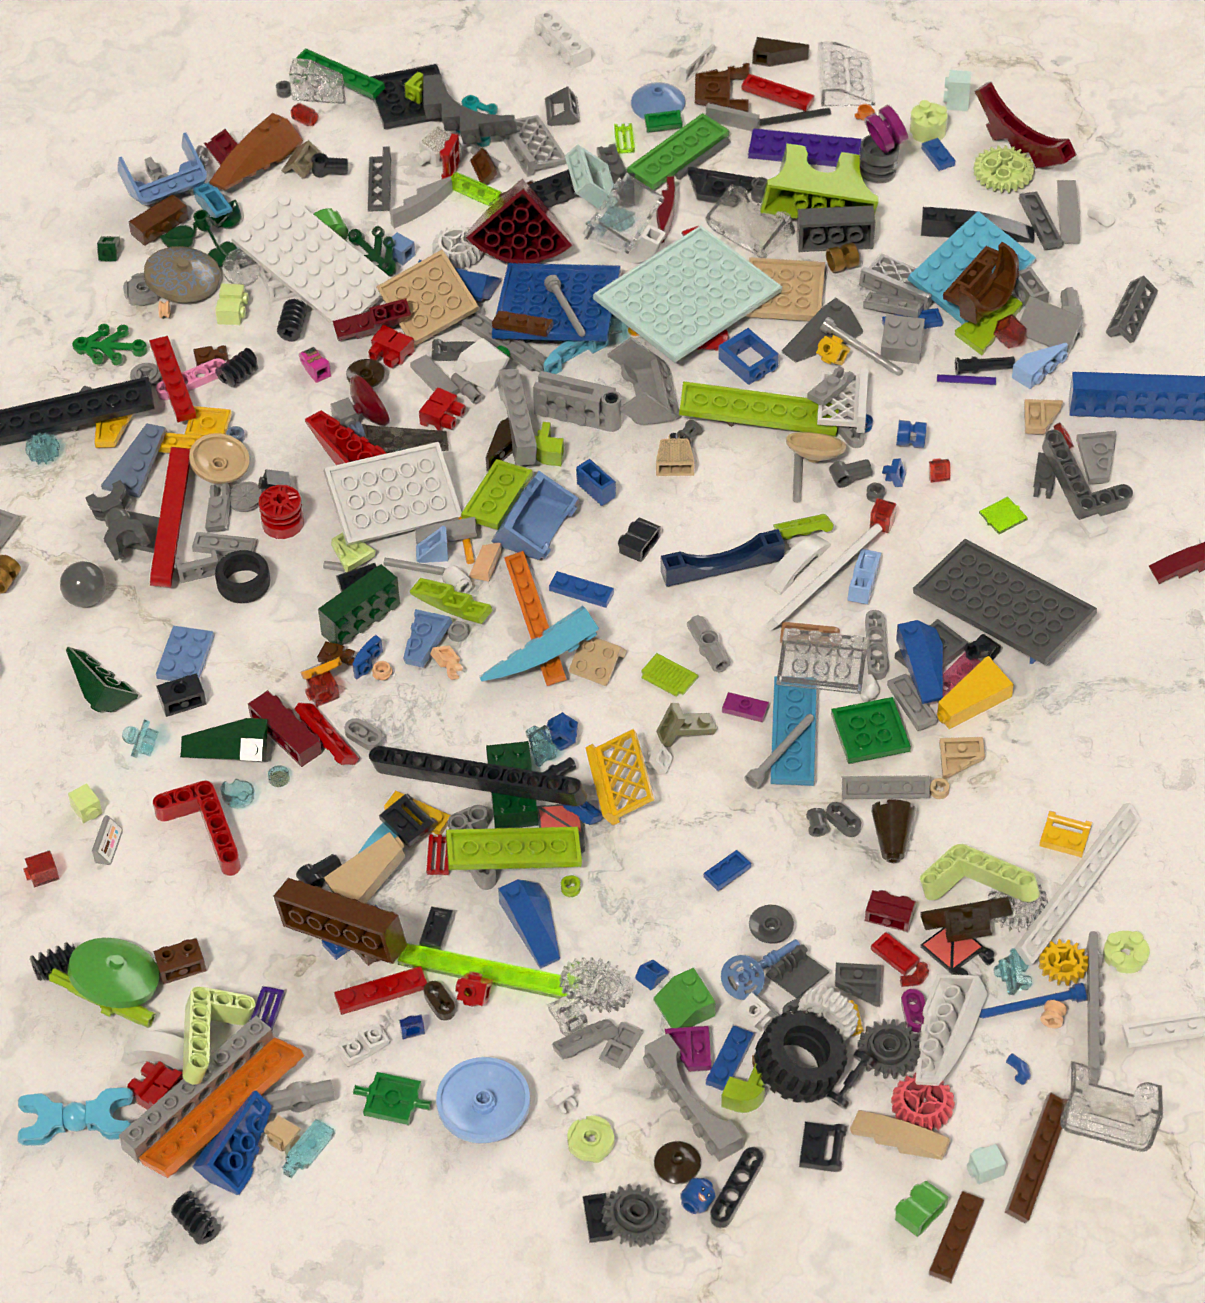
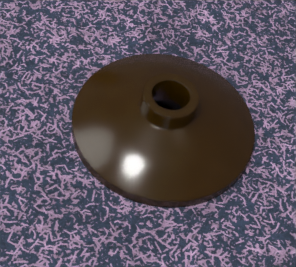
[346,359,385,387]
[654,1141,701,1184]

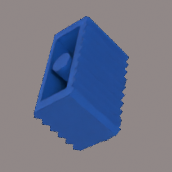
[576,459,616,506]

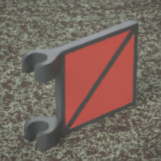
[537,804,585,852]

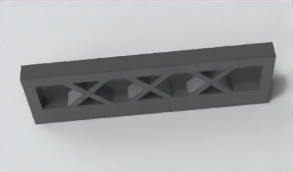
[368,146,391,212]
[1106,275,1158,343]

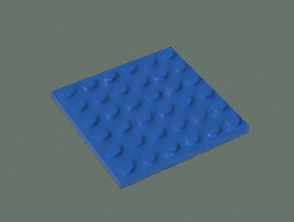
[491,263,621,342]

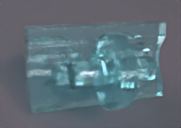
[122,719,159,758]
[526,725,557,767]
[993,948,1032,995]

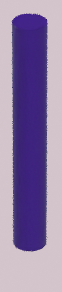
[937,374,996,385]

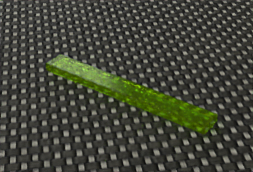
[397,943,578,1002]

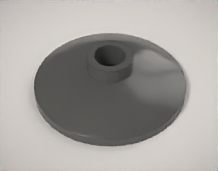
[749,905,794,944]

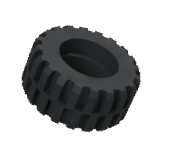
[754,1010,848,1103]

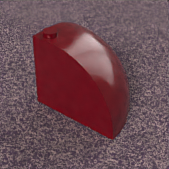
[466,179,573,264]

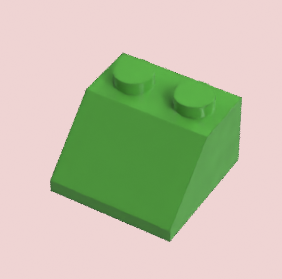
[653,967,715,1028]

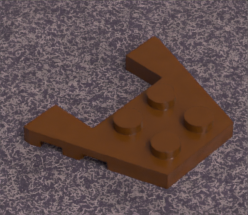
[695,63,749,112]

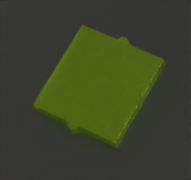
[979,496,1028,534]

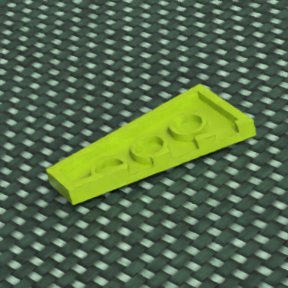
[955,295,1023,356]

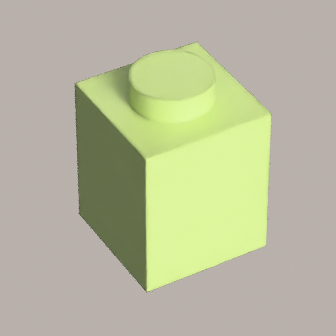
[68,783,102,823]

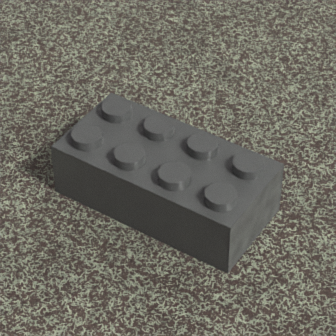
[796,206,875,252]

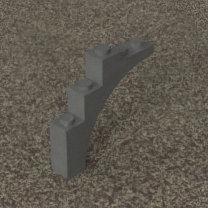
[424,74,517,144]

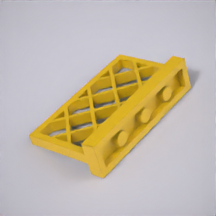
[585,729,654,825]

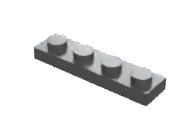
[1019,192,1063,249]

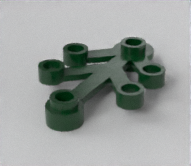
[348,226,397,277]

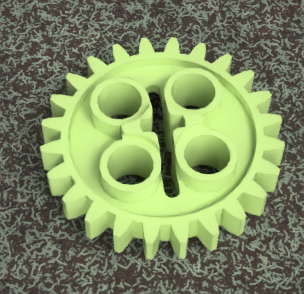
[973,145,1034,193]

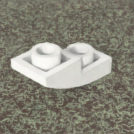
[336,1024,390,1067]

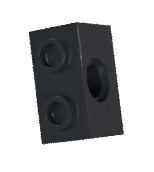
[156,673,207,717]

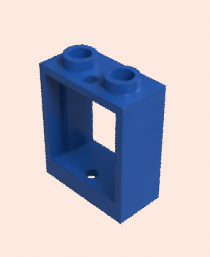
[718,328,779,385]

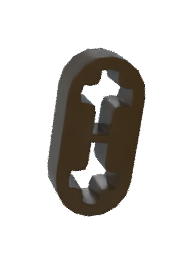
[423,981,455,1021]

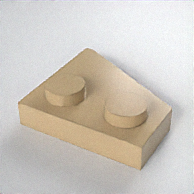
[939,737,985,779]

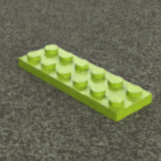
[446,827,582,870]

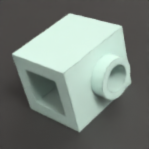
[967,1144,1006,1184]

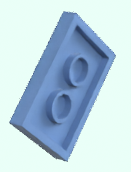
[156,625,214,681]

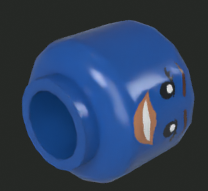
[680,1178,716,1214]

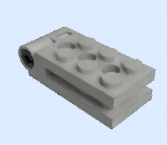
[533,371,622,432]

